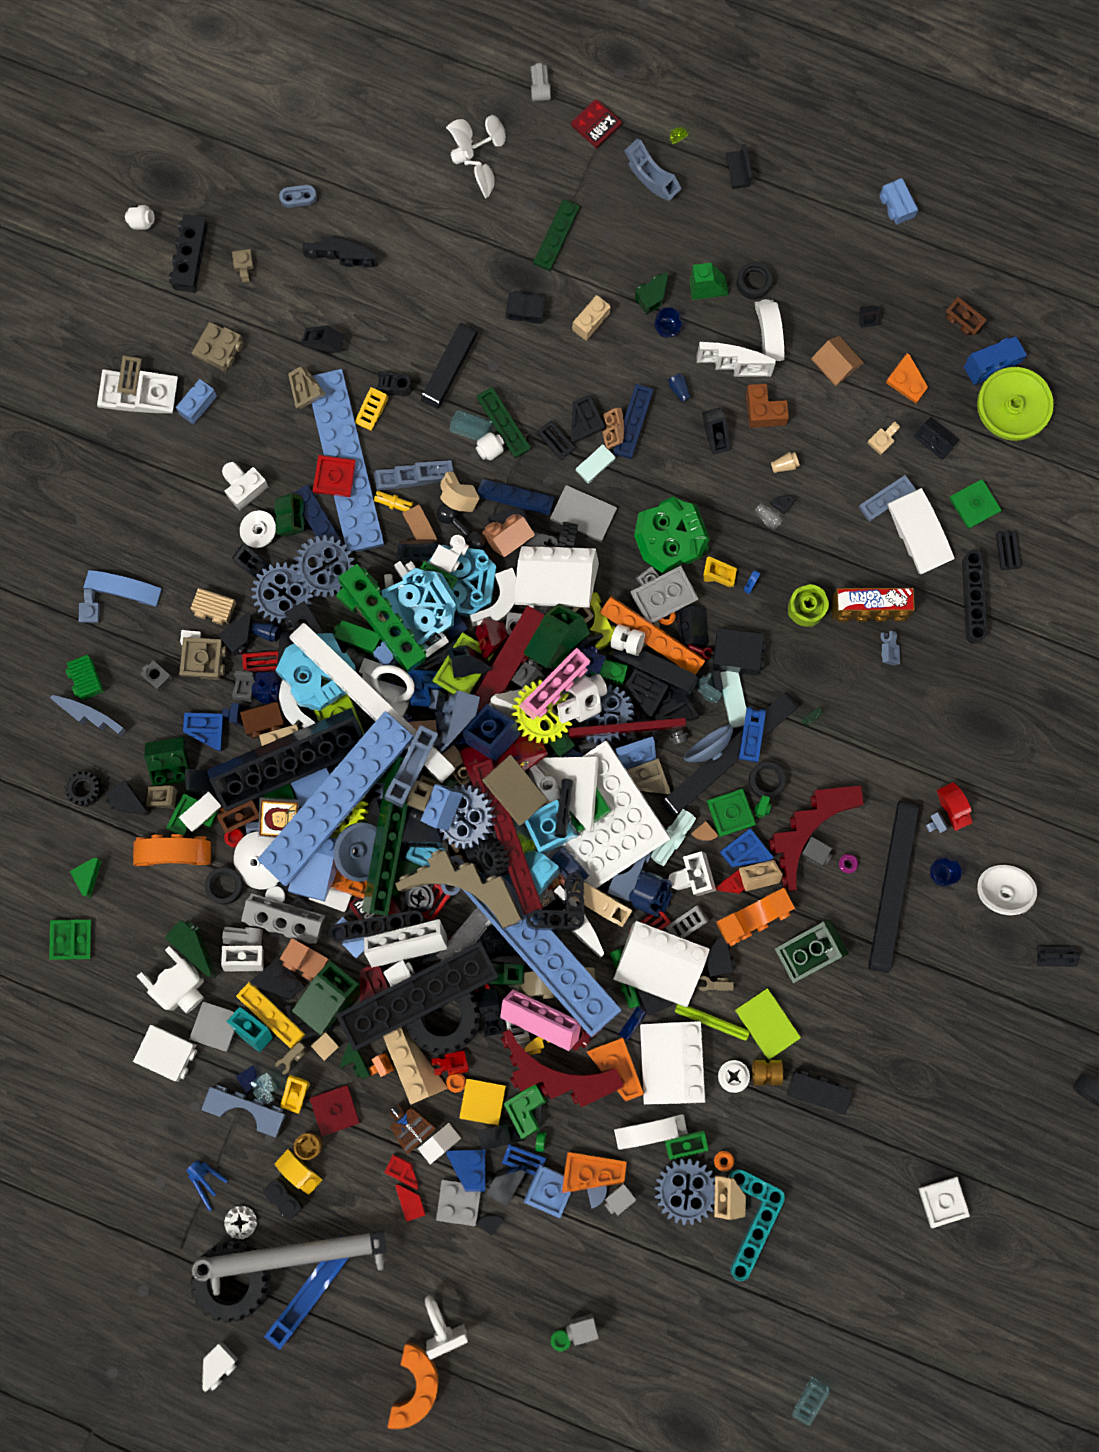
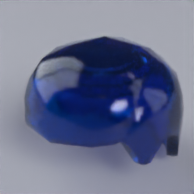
[654,307,682,338]
[930,857,962,887]

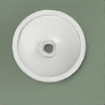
[234,831,280,889]
[977,865,1037,915]

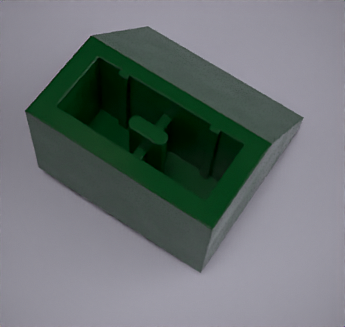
[144,737,190,787]

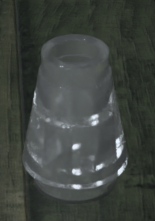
[755,503,783,530]

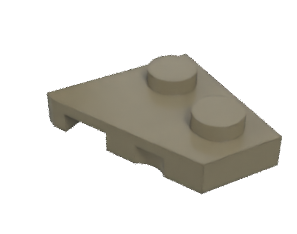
[627,758,671,794]

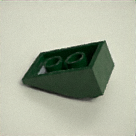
[164,920,217,979]
[775,920,849,983]

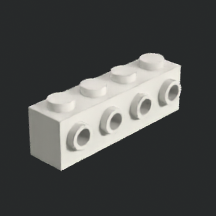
[364,919,447,967]

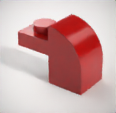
[937,782,972,831]

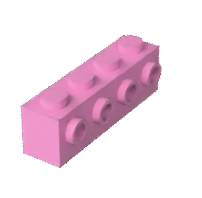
[519,648,591,720]
[500,990,581,1051]

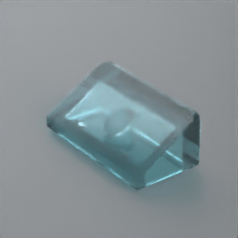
[449,410,492,441]

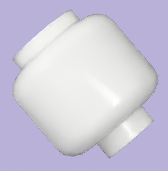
[125,205,154,230]
[476,432,504,461]

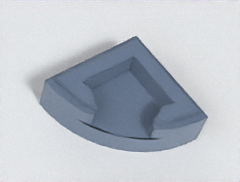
[587,1186,607,1209]

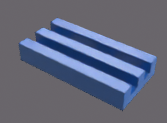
[502,1144,546,1175]

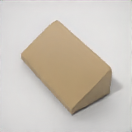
[739,860,782,891]

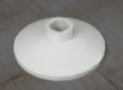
[240,511,276,548]

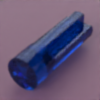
[618,1007,647,1041]

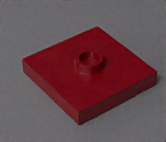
[310,1085,360,1136]

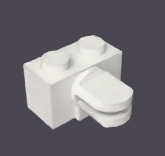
[222,462,268,511]
[668,851,716,896]

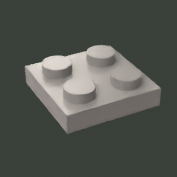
[436,1180,481,1226]

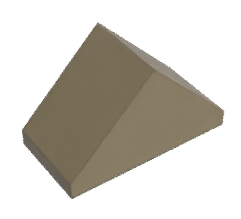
[146,786,178,809]

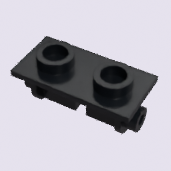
[1037,947,1080,967]

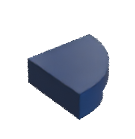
[743,571,760,594]

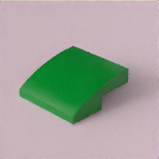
[49,920,91,960]

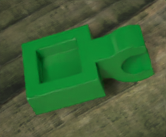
[754,795,772,818]

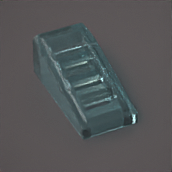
[792,1377,830,1426]

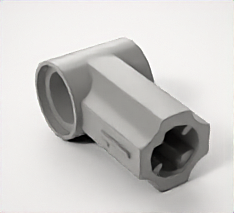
[531,63,550,102]
[527,764,561,801]
[222,927,263,946]

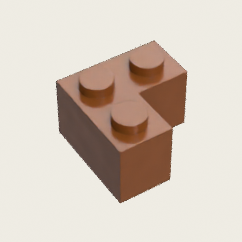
[746,384,788,428]

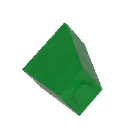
[689,263,728,300]
[333,620,382,659]

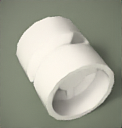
[611,624,645,656]

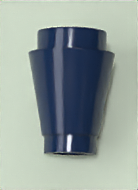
[668,373,691,402]
[251,622,281,642]

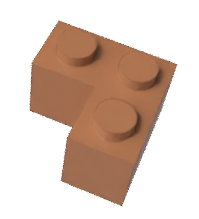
[482,514,535,557]
[280,938,330,981]

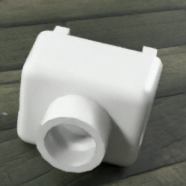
[557,674,607,724]
[137,946,204,1014]

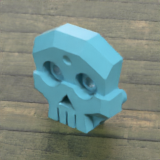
[427,545,496,617]
[382,568,460,645]
[276,633,356,711]

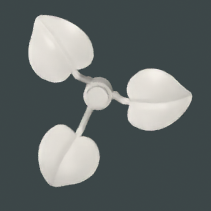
[446,115,506,198]

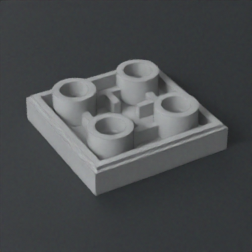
[190,1002,235,1052]

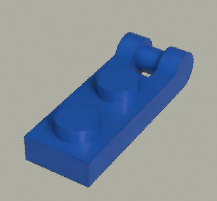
[738,707,766,763]

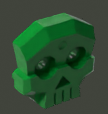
[634,496,710,574]

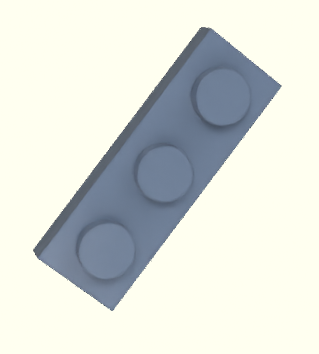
[859,475,916,522]

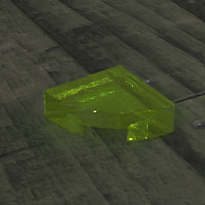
[670,127,688,144]
[518,834,537,853]

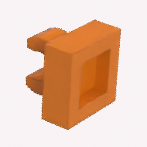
[368,1053,394,1077]

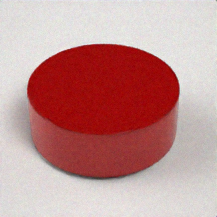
[224,828,244,848]

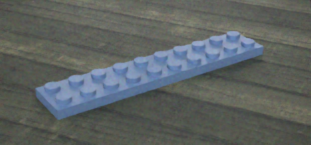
[312,369,384,553]
[257,711,415,886]
[463,872,622,1037]

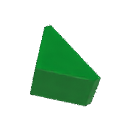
[70,858,102,898]

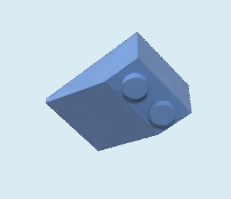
[288,837,338,902]

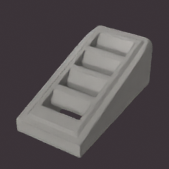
[665,905,710,939]

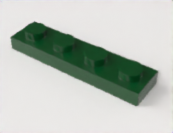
[533,199,580,272]
[476,387,531,459]

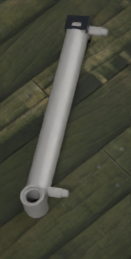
[192,1230,387,1295]

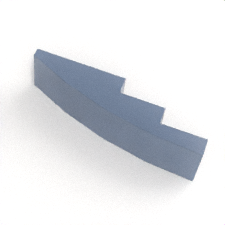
[374,460,453,491]
[50,695,127,737]

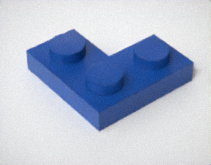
[408,670,444,707]

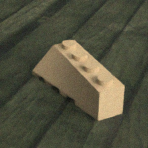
[384,1027,448,1104]

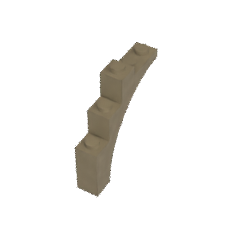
[395,849,524,929]

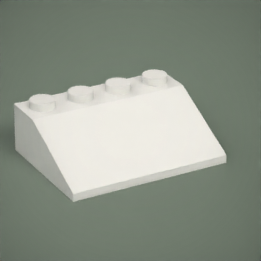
[514,546,599,607]
[613,921,710,1007]
[640,1022,705,1104]

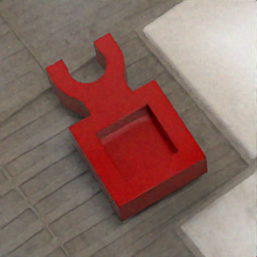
[431,1051,469,1076]

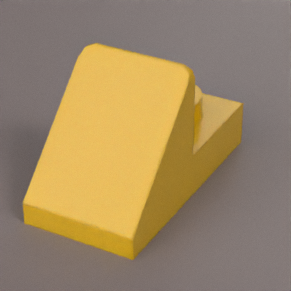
[703,557,737,587]
[280,1075,310,1114]

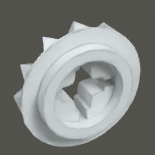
[718,1060,750,1092]
[224,1206,257,1239]

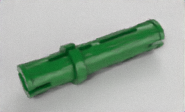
[609,949,640,1009]

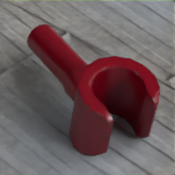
[688,644,712,660]

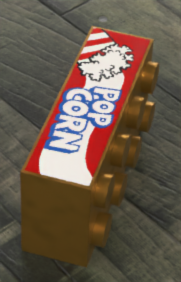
[831,588,915,622]

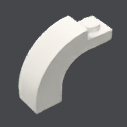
[755,299,784,361]
[470,568,516,626]
[279,674,315,728]
[614,1114,688,1150]

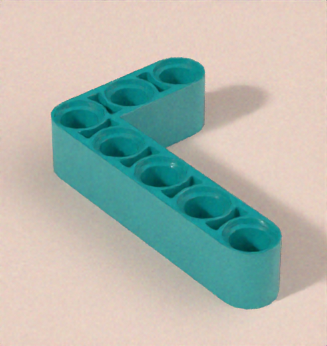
[729,1169,785,1281]

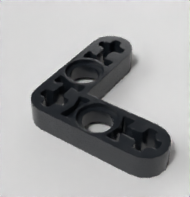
[526,872,584,931]

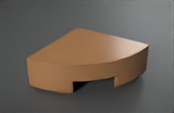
[691,821,718,841]

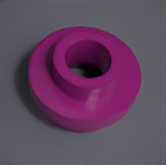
[838,854,858,874]

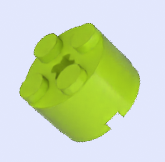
[788,584,829,627]

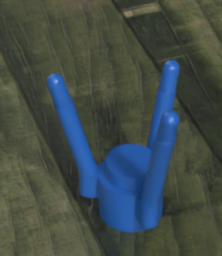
[186,1160,228,1211]

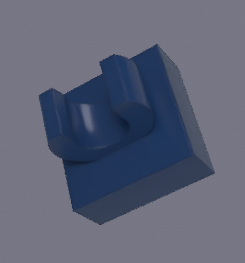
[222,703,245,726]

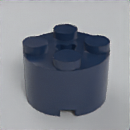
[629,872,673,917]

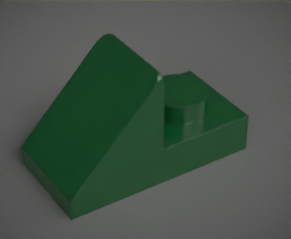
[339,1042,371,1080]

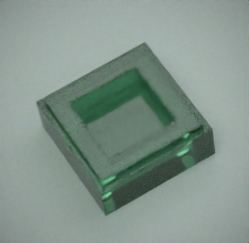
[801,707,823,726]

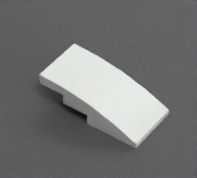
[697,342,775,376]
[97,370,178,413]
[887,488,955,574]
[554,885,604,958]

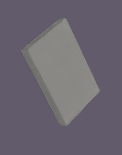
[550,485,617,542]
[630,566,698,623]

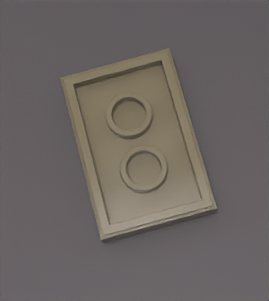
[482,755,548,826]

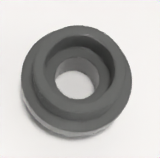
[669,729,688,745]

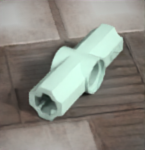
[650,809,696,866]

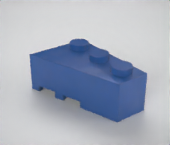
[964,337,1027,386]

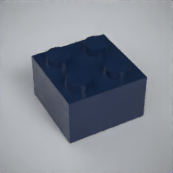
[462,704,520,762]

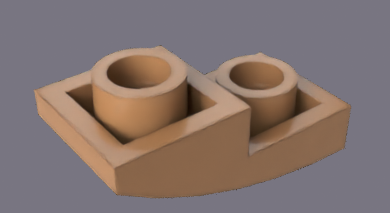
[603,408,624,449]
[402,505,438,541]

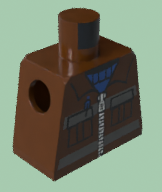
[389,1104,436,1154]

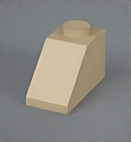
[714,1176,746,1220]

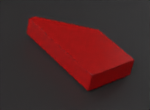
[715,867,745,894]
[384,1154,419,1189]
[395,1184,426,1222]

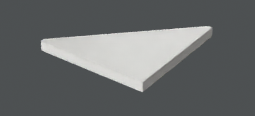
[536,757,598,832]

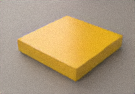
[460,1079,505,1125]

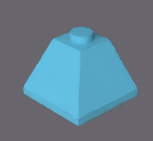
[505,849,560,896]

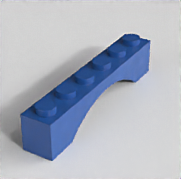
[264,1234,349,1349]

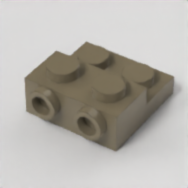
[192,322,243,372]
[179,637,227,680]

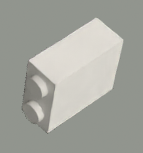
[133,1025,197,1082]

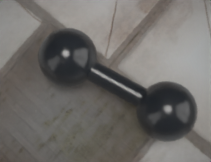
[437,503,486,550]

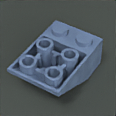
[434,691,480,753]

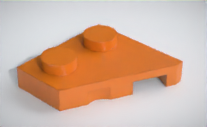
[886,353,928,403]

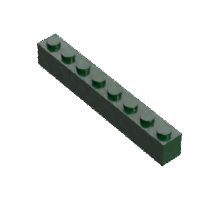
[362,757,408,916]

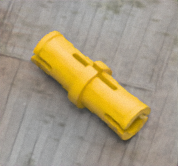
[374,490,413,512]

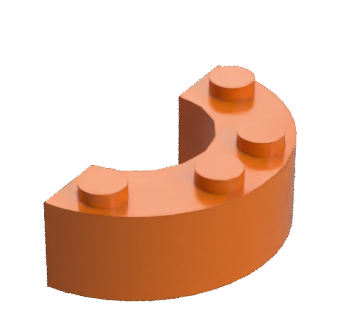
[133,834,211,866]
[716,888,795,946]
[388,1341,438,1429]

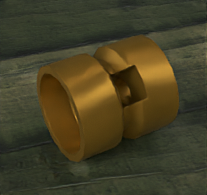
[752,1060,783,1086]
[294,1133,323,1160]

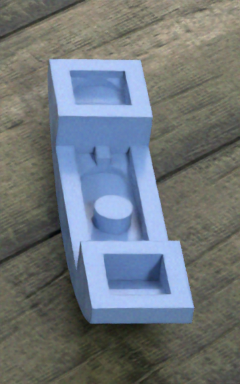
[83,570,162,607]

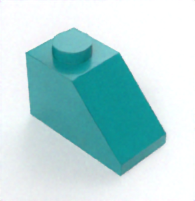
[226,1007,273,1053]

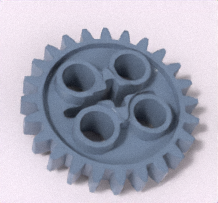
[293,535,354,597]
[251,562,313,624]
[573,684,635,745]
[438,784,496,849]
[654,1159,715,1225]

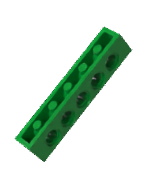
[338,564,427,673]

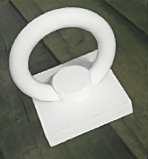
[370,665,415,718]
[425,1295,468,1359]

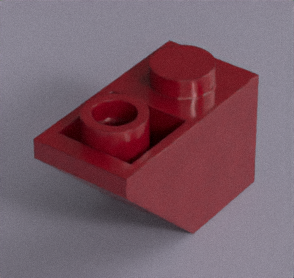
[476,618,508,659]

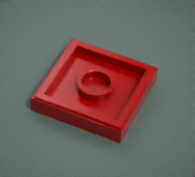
[313,455,356,498]

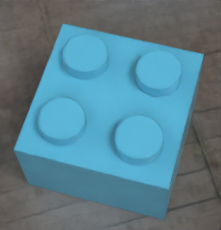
[525,800,578,854]

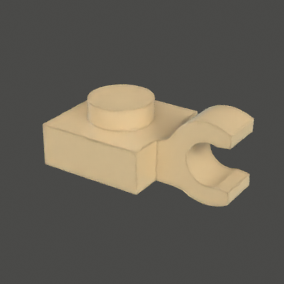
[868,422,900,455]

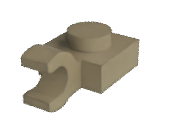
[232,249,253,283]
[699,976,733,991]
[275,1042,307,1075]

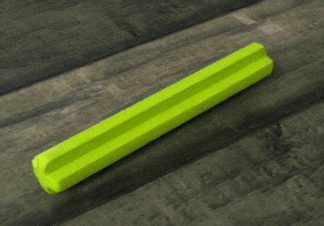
[675,1004,750,1040]

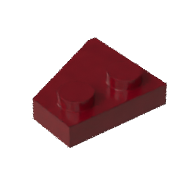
[360,965,390,1002]

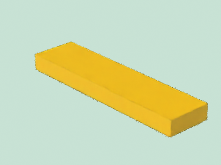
[236,982,305,1049]

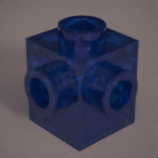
[580,645,606,674]
[251,672,281,703]

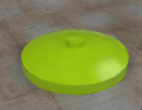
[977,367,1053,441]

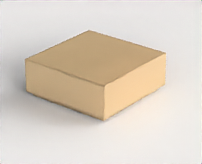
[311,1033,339,1061]

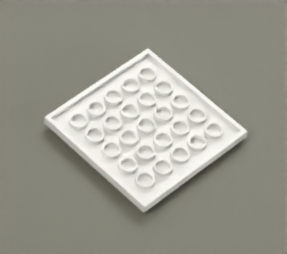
[537,741,671,902]

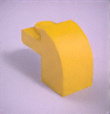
[274,1149,322,1195]

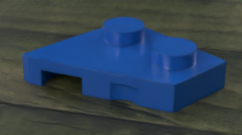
[183,713,224,752]
[719,828,774,868]
[446,1150,485,1192]

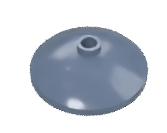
[683,724,733,763]
[334,823,377,882]

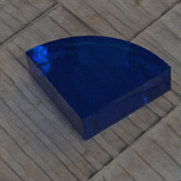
[236,1065,256,1093]

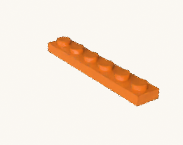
[600,596,705,675]

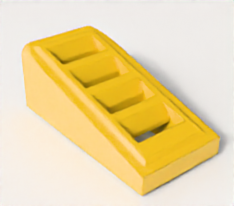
[355,387,388,431]

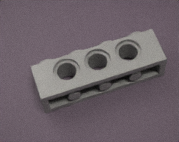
[241,893,326,944]

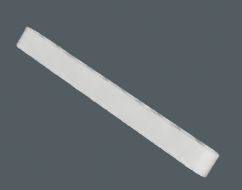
[289,623,455,784]

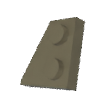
[288,366,325,409]

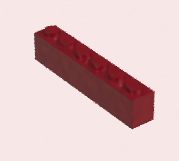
[475,605,544,711]

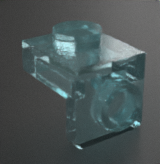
[698,672,723,703]
[250,1072,277,1104]

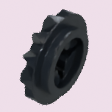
[405,885,435,913]

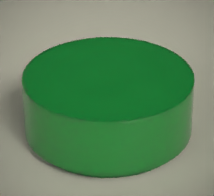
[536,1131,546,1152]
[551,1330,571,1352]

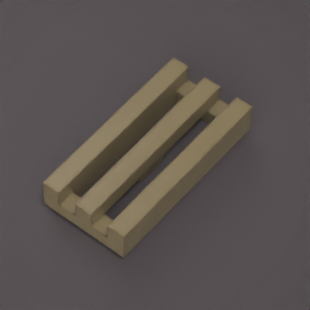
[117,356,142,396]

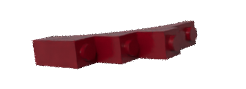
[769,785,864,892]
[501,1029,624,1107]

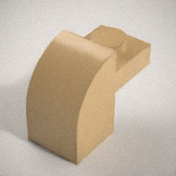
[440,471,479,512]

